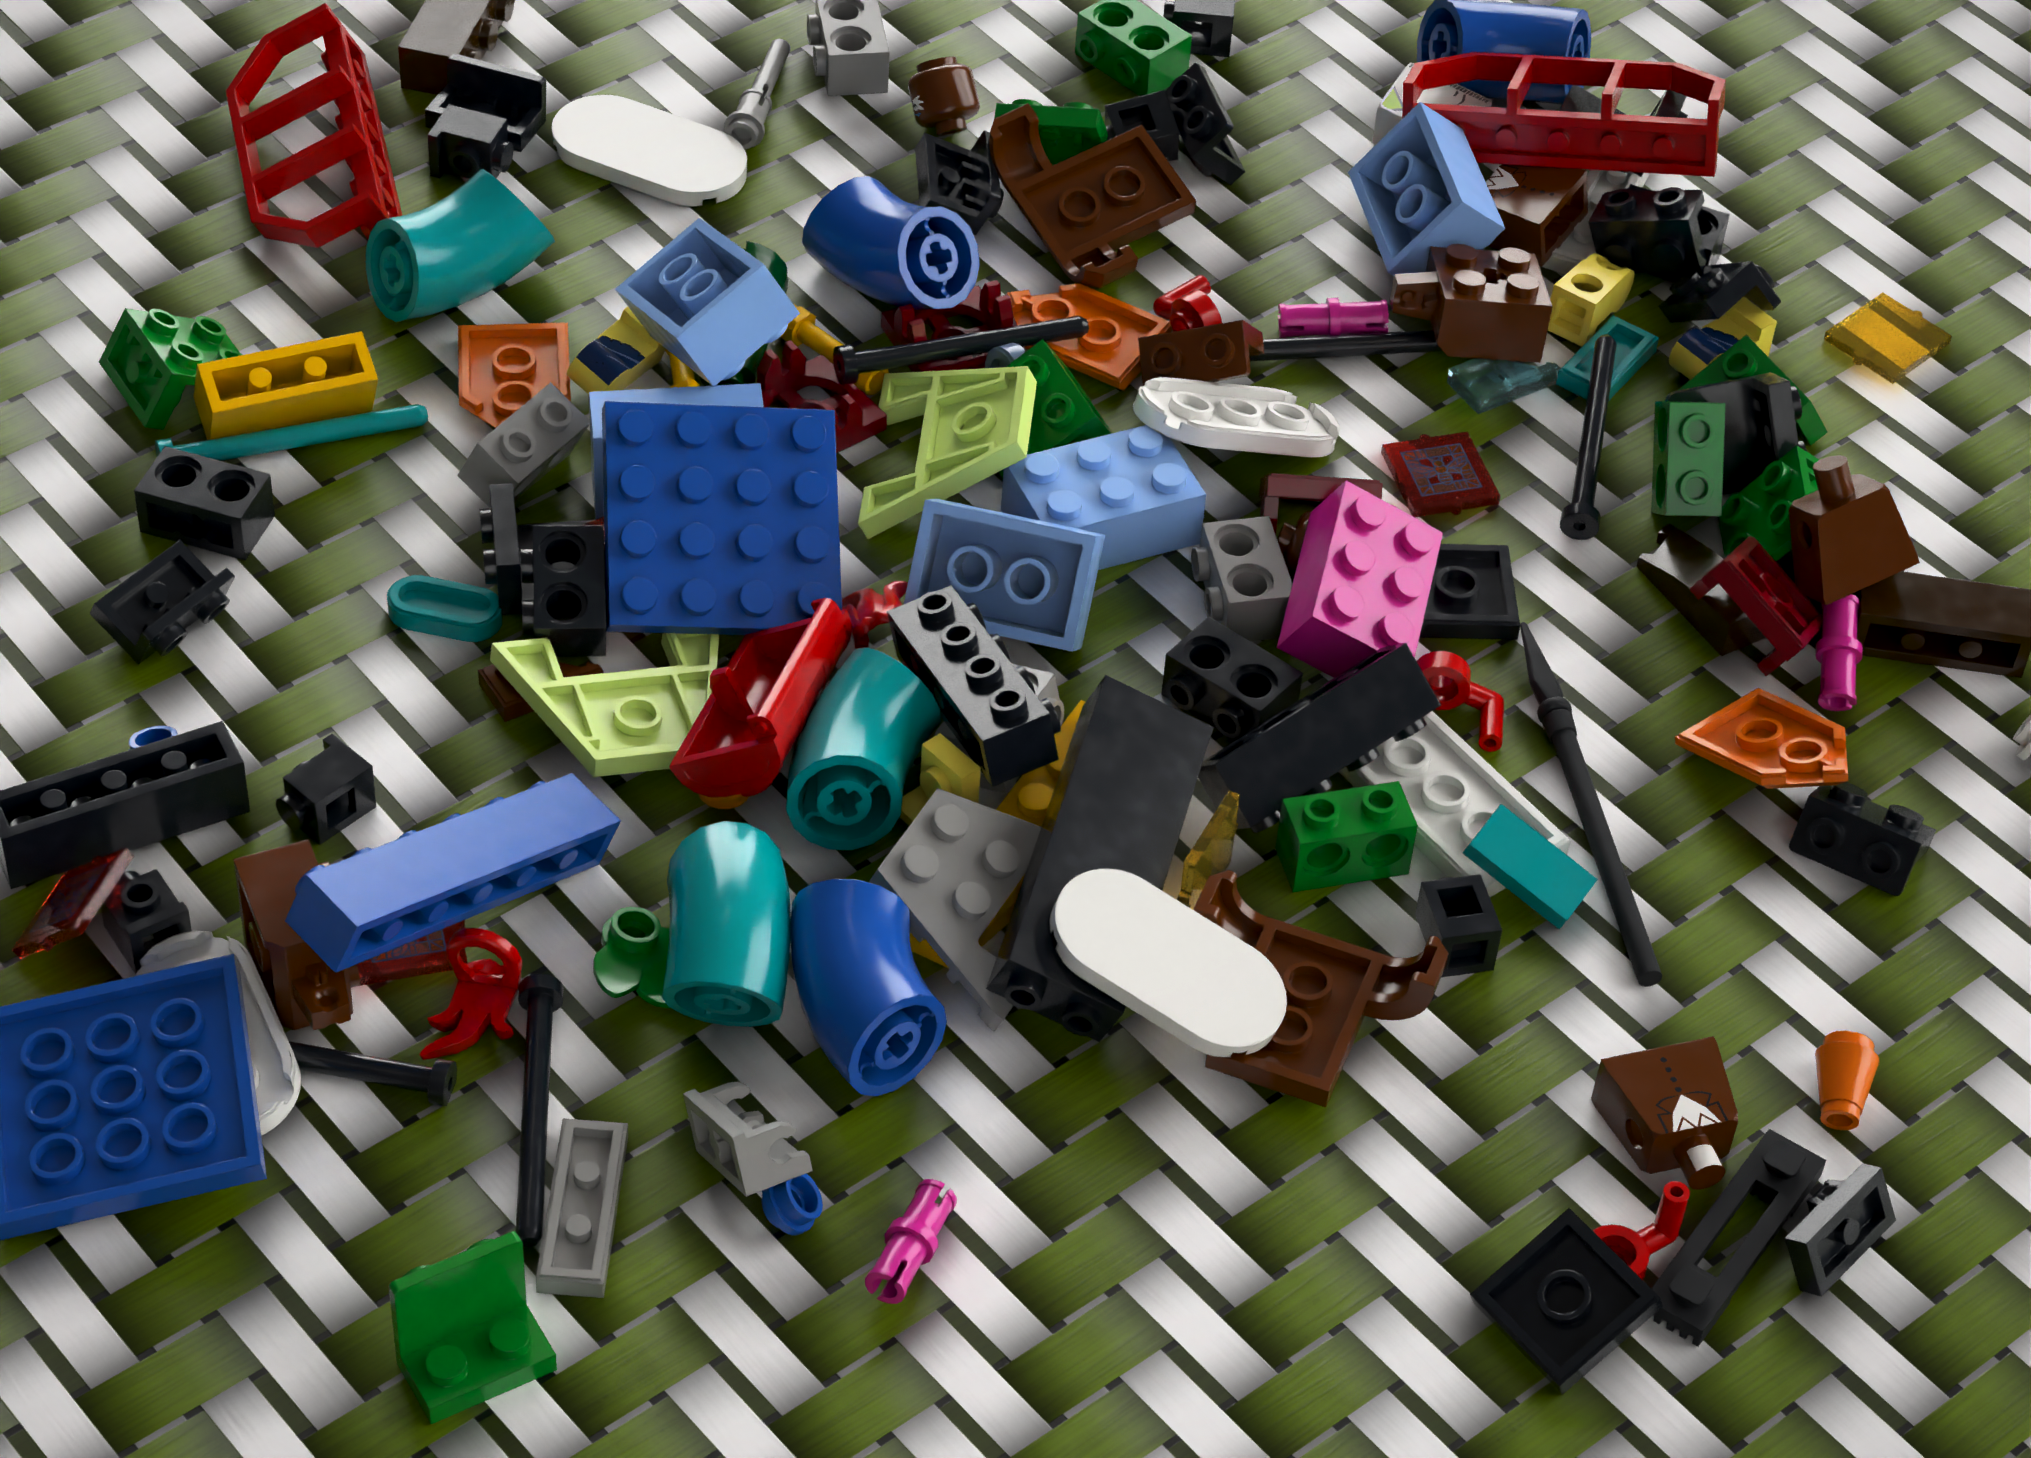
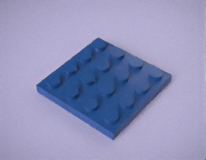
[602,401,842,635]
[0,954,267,1240]

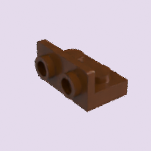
[1138,320,1264,386]

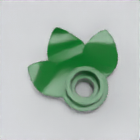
[593,906,671,1008]

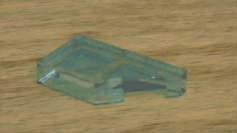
[1447,358,1561,414]

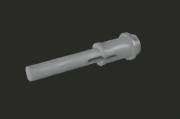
[724,39,790,149]

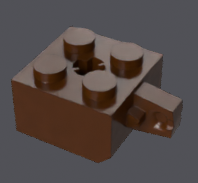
[1390,244,1552,363]
[233,839,360,1030]

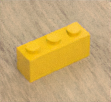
[194,331,378,440]

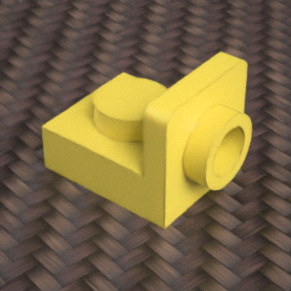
[900,733,981,826]

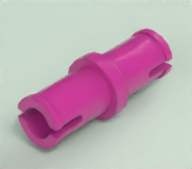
[1278,297,1389,338]
[1815,594,1863,711]
[865,1179,957,1304]

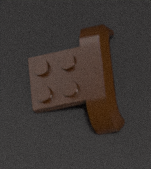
[989,103,1196,290]
[1193,870,1449,1107]

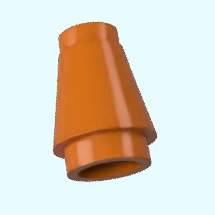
[1815,1031,1879,1130]

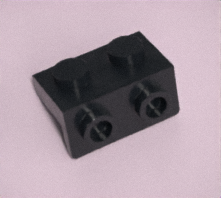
[425,54,546,152]
[1165,63,1245,185]
[915,130,1004,235]
[1588,187,1707,274]
[1658,261,1781,323]
[90,540,235,665]
[1789,782,1936,896]

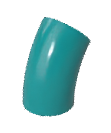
[366,169,555,322]
[786,648,941,850]
[662,821,791,1027]

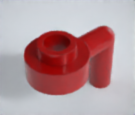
[1153,275,1222,332]
[1417,651,1504,752]
[1592,1181,1690,1280]

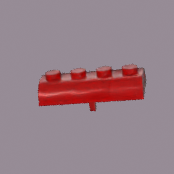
[669,598,853,798]

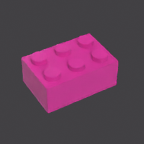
[1277,480,1443,678]

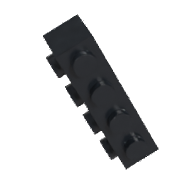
[887,585,1061,787]
[1198,643,1441,833]
[0,721,250,889]

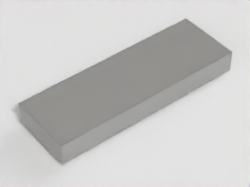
[536,1118,628,1298]

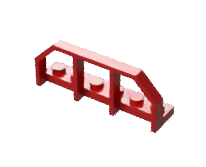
[226,3,402,248]
[1402,52,1726,177]

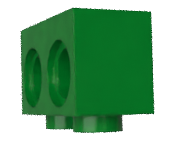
[1075,0,1192,96]
[1651,401,1726,516]
[1275,781,1418,893]

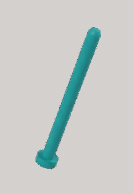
[155,404,428,461]

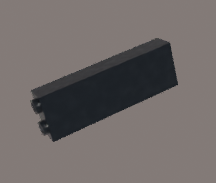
[986,675,1214,1042]

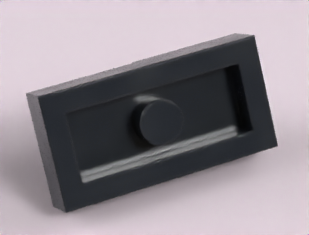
[1785,1163,1896,1297]

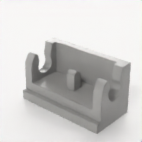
[683,1082,813,1197]

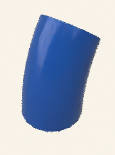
[1417,0,1591,104]
[802,176,980,310]
[790,879,947,1096]

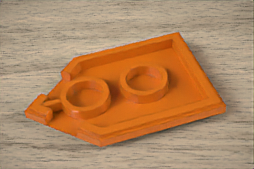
[1007,283,1172,391]
[458,323,571,428]
[1675,688,1848,789]

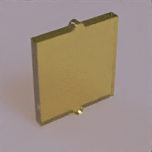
[1824,292,1952,384]
[1177,790,1240,910]

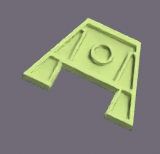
[858,366,1037,539]
[490,633,719,777]

